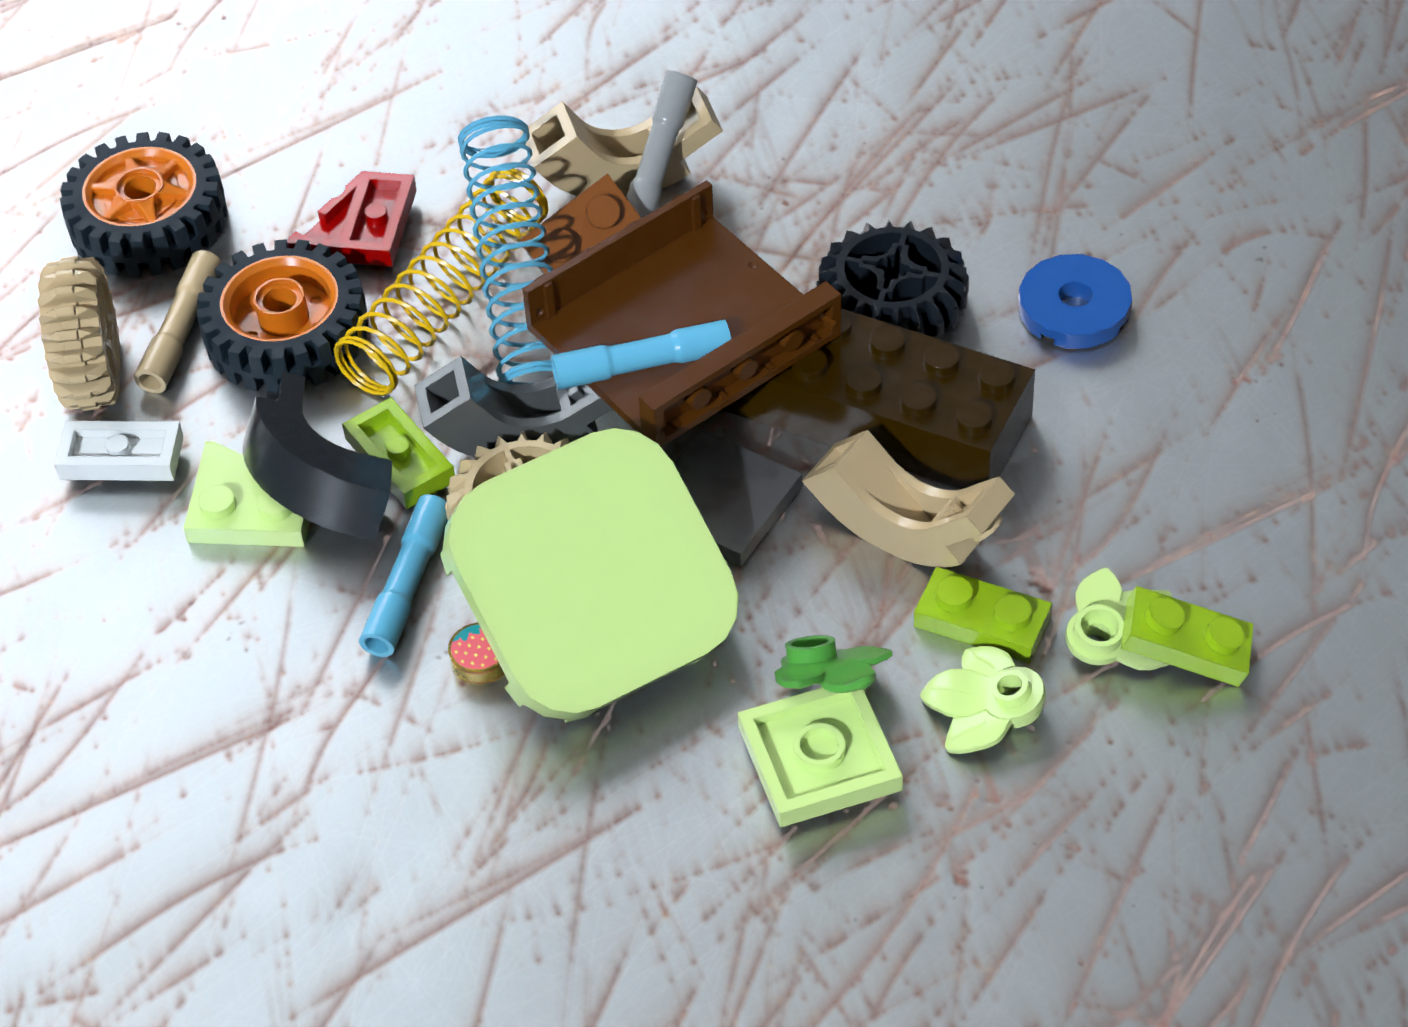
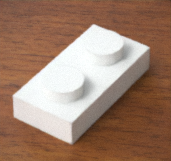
[54,421,184,481]

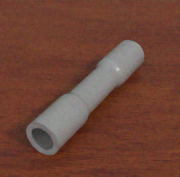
[626,70,697,218]

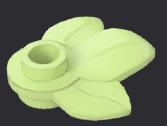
[1065,568,1172,670]
[920,646,1046,754]

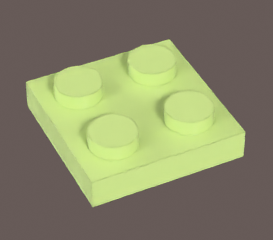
[737,687,903,828]

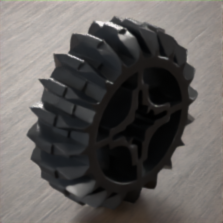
[816,219,969,340]

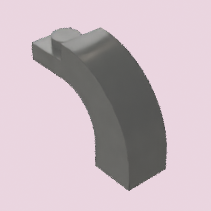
[414,356,612,457]

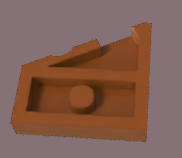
[518,173,641,275]

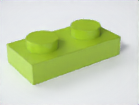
[342,397,455,509]
[914,567,1052,664]
[1121,586,1253,687]

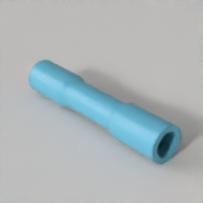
[551,319,731,390]
[359,494,448,657]

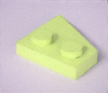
[183,441,310,547]

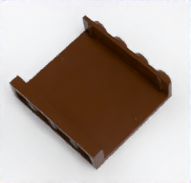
[522,180,841,447]

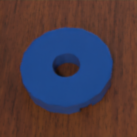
[1018,254,1132,349]

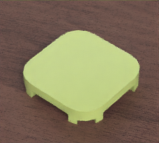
[440,428,739,723]

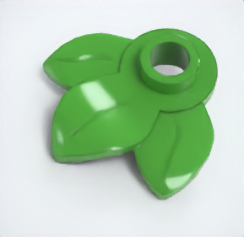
[774,635,893,693]

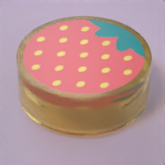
[448,622,504,685]

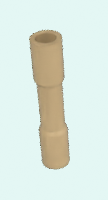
[133,250,222,394]

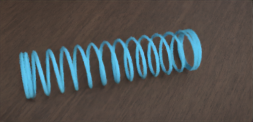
[458,115,553,384]

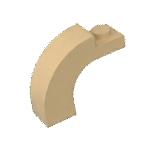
[519,85,723,197]
[802,430,1015,568]

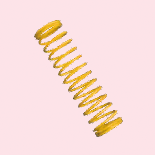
[333,168,549,396]

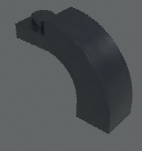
[242,371,392,541]

